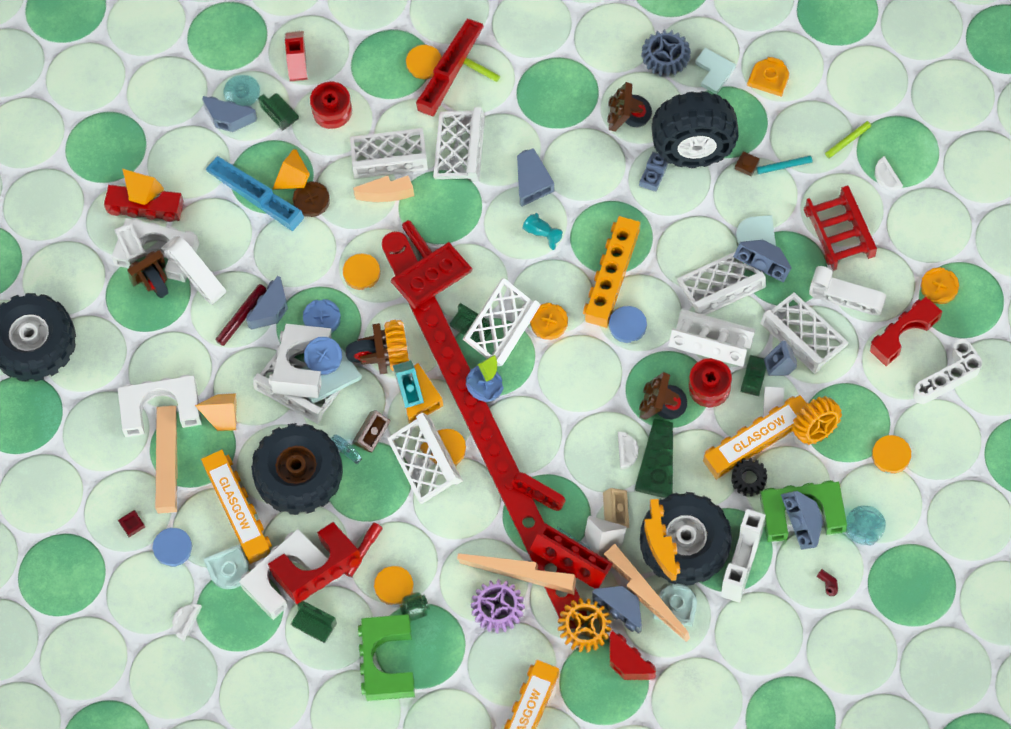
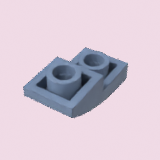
[639,152,668,192]

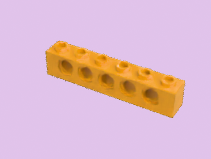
[583,216,640,328]

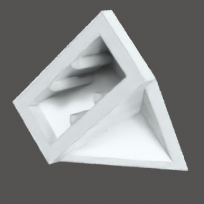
[584,516,627,558]

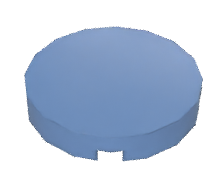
[303,299,341,333]
[609,306,647,343]
[304,337,342,375]
[466,366,503,402]
[153,528,192,567]

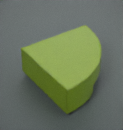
[478,355,497,381]

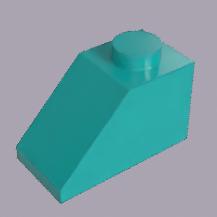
[393,360,424,408]

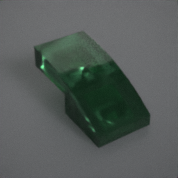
[740,355,767,396]

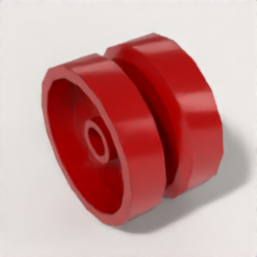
[310,81,352,129]
[689,358,732,408]

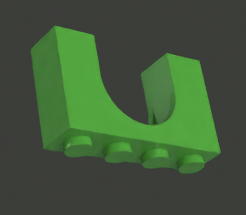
[760,480,847,542]
[358,614,415,701]

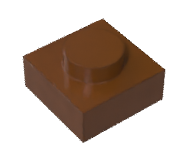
[735,151,760,177]

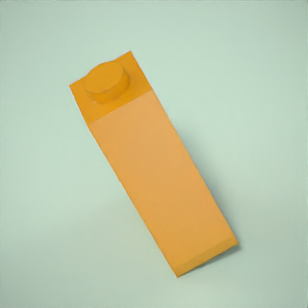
[406,363,443,424]

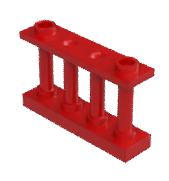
[804,185,877,271]

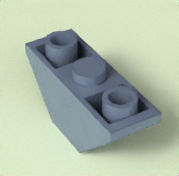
[202,96,257,132]
[733,240,792,283]
[246,275,288,329]
[781,491,823,550]
[592,586,642,634]

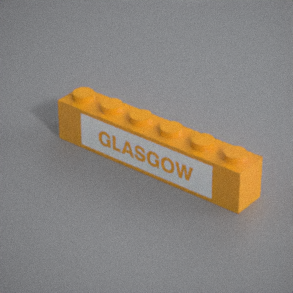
[703,395,806,480]
[201,450,272,564]
[504,660,559,729]

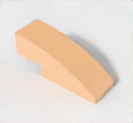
[353,175,414,202]

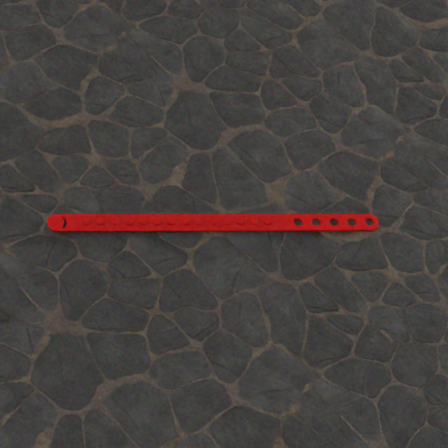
[381,232,587,629]

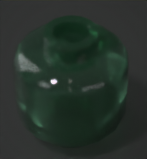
[399,592,430,621]

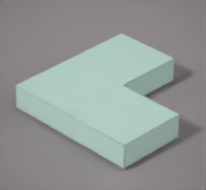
[695,48,736,94]

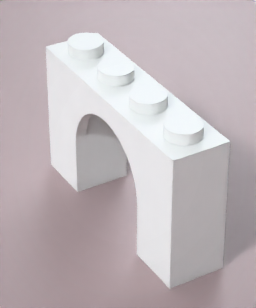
[111,218,199,282]
[269,324,332,398]
[118,375,202,437]
[721,509,766,603]
[239,529,328,620]

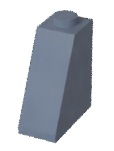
[517,148,554,207]

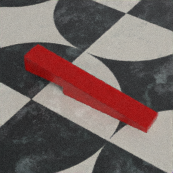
[416,18,484,117]

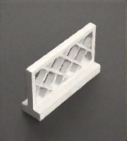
[433,107,485,181]
[350,128,428,179]
[677,252,766,315]
[463,278,540,367]
[760,293,849,374]
[253,354,342,424]
[387,413,463,504]

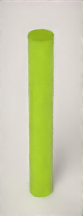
[463,58,500,82]
[825,121,871,159]

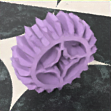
[471,579,525,633]

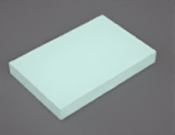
[301,348,362,404]

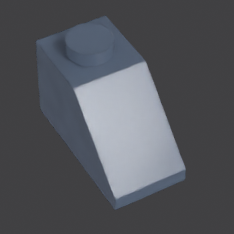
[764,341,797,376]

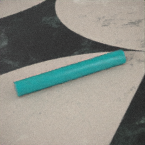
[756,155,812,174]

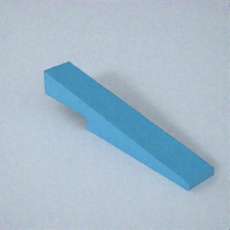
[206,156,304,232]

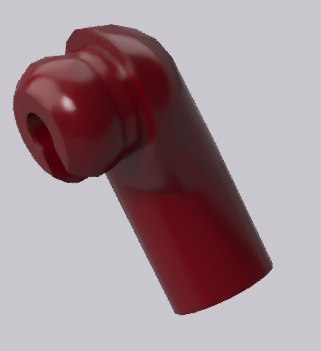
[817,569,838,596]

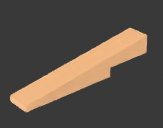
[155,406,178,514]
[604,543,690,642]
[457,554,576,595]

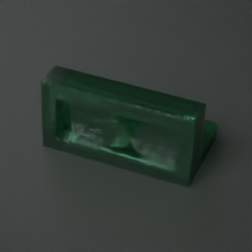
[258,93,299,131]
[450,303,491,345]
[291,601,337,643]

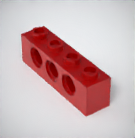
[529,523,613,589]

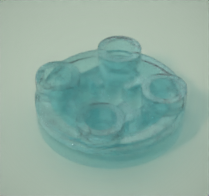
[846,505,886,546]

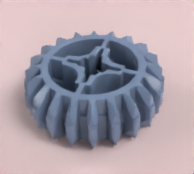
[641,29,691,77]

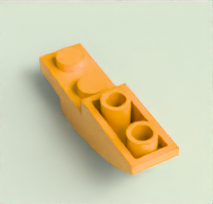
[644,499,680,581]

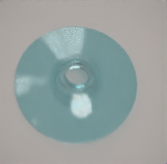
[224,75,260,106]

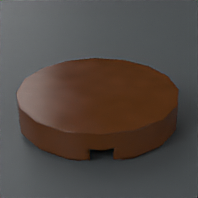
[292,181,330,217]

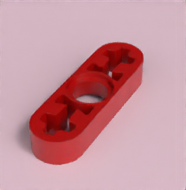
[512,472,566,511]

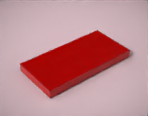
[391,242,473,309]

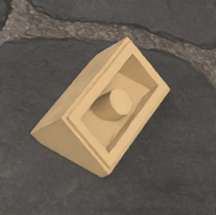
[603,488,629,528]

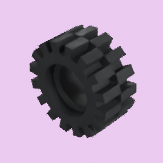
[731,458,767,496]

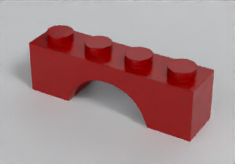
[104,185,184,222]
[870,297,943,367]

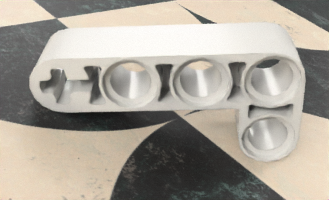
[160,236,226,305]
[809,266,886,315]
[913,339,982,404]

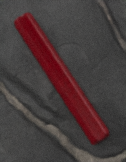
[216,284,267,346]

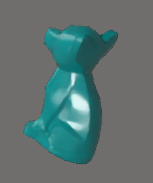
[522,213,563,250]

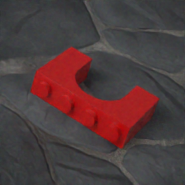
[268,522,362,604]

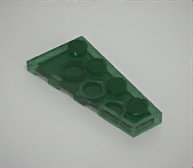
[635,418,673,498]

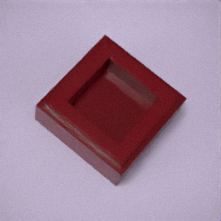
[118,510,145,537]

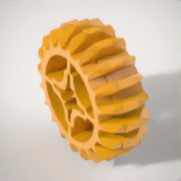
[384,320,409,371]
[792,396,842,445]
[557,598,612,653]

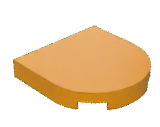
[747,57,789,97]
[420,429,466,466]

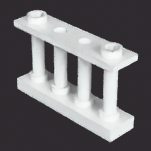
[669,309,755,367]

